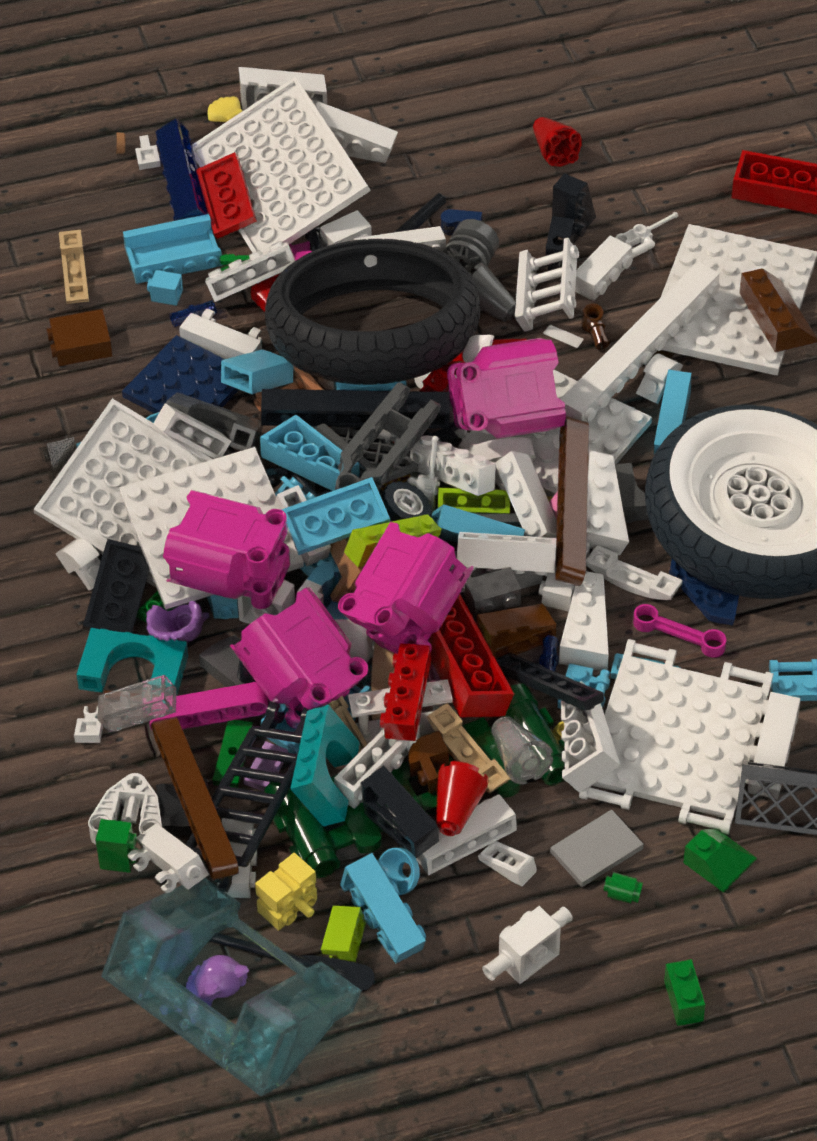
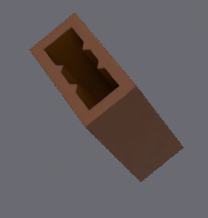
[46,309,113,366]

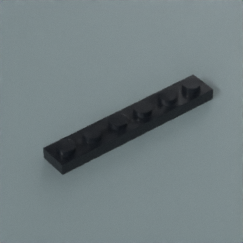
[496,653,604,711]

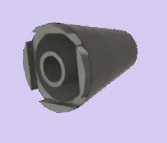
[469,263,516,322]

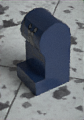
[441,209,482,236]

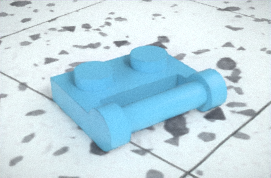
[769,659,817,701]

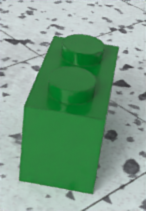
[95,819,139,873]
[664,959,705,1026]

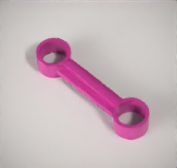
[633,604,726,658]

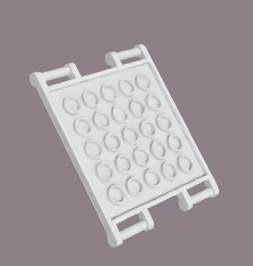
[579,639,774,835]

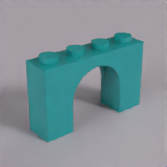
[76,628,188,698]
[291,705,360,826]

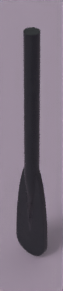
[198,928,375,992]

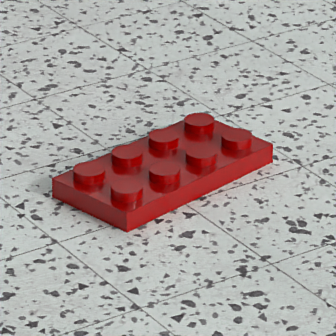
[196,152,257,239]

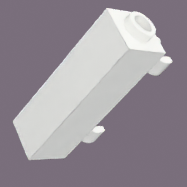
[179,309,262,359]
[127,823,209,893]

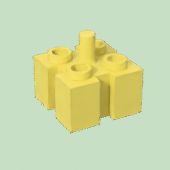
[255,853,317,931]

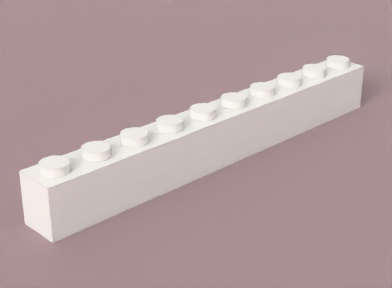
[560,261,720,422]

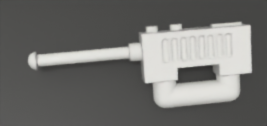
[616,212,678,258]
[407,436,440,512]

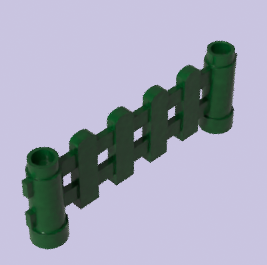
[264,684,565,878]

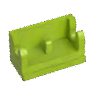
[321,906,366,963]

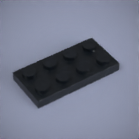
[83,539,150,633]

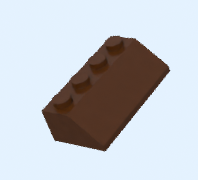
[739,268,817,352]

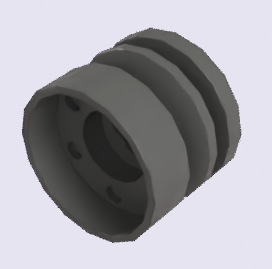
[443,219,499,274]

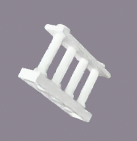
[515,238,579,332]
[348,679,453,744]

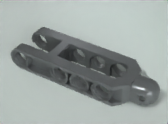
[335,382,441,491]

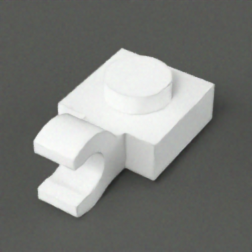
[135,135,161,170]

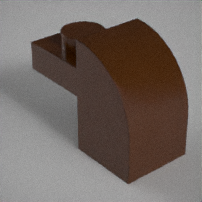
[408,731,449,794]

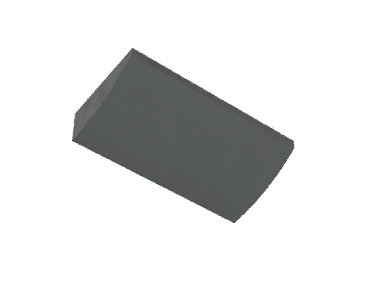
[199,635,271,717]

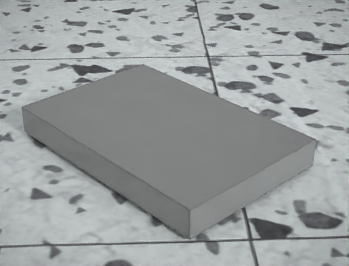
[550,809,644,887]

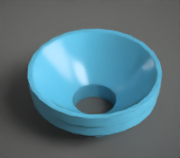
[380,848,420,895]

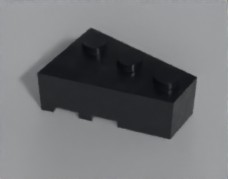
[552,173,596,243]
[360,765,439,858]

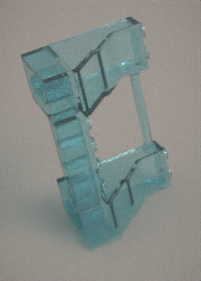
[101,878,362,1097]

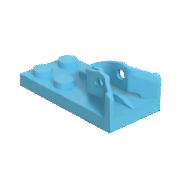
[282,477,390,555]

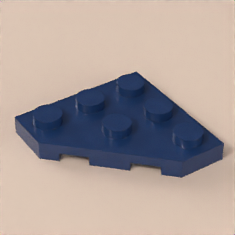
[669,559,739,626]

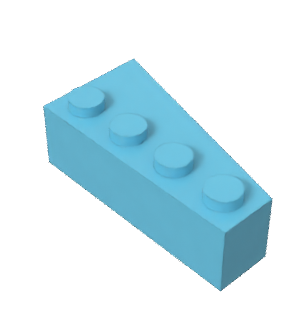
[260,415,359,491]
[340,853,426,964]

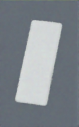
[543,325,584,348]

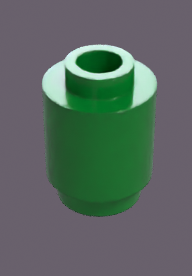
[603,872,643,904]

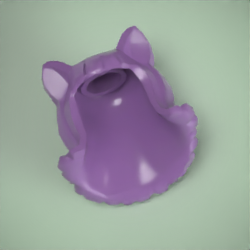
[146,601,209,643]
[186,955,249,1011]

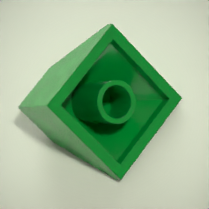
[683,829,757,893]

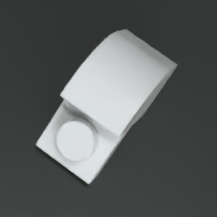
[636,354,683,404]
[55,539,101,590]

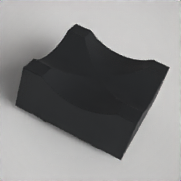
[156,778,209,837]

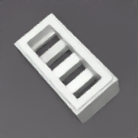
[478,841,537,886]

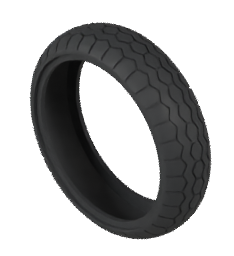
[265,239,480,385]

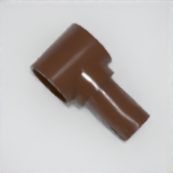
[581,303,610,350]

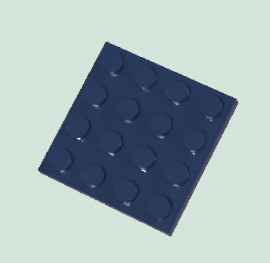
[122,335,240,414]

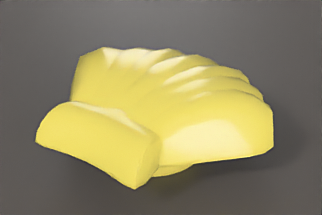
[208,96,243,122]

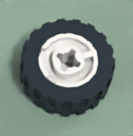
[380,481,432,522]

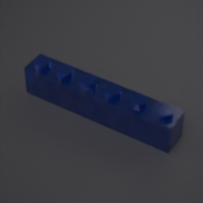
[155,118,208,221]

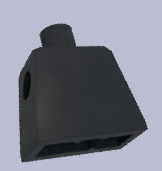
[546,216,574,271]

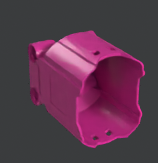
[447,338,566,439]
[163,490,290,609]
[338,522,474,653]
[230,587,368,729]

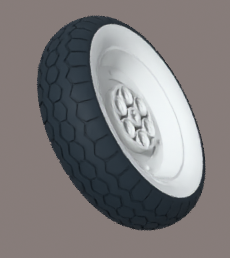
[645,404,817,599]

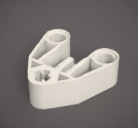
[88,773,162,845]

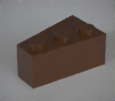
[477,604,557,659]

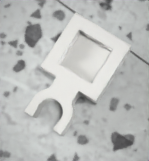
[74,706,104,743]

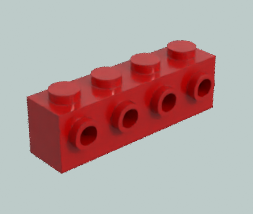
[380,643,431,741]

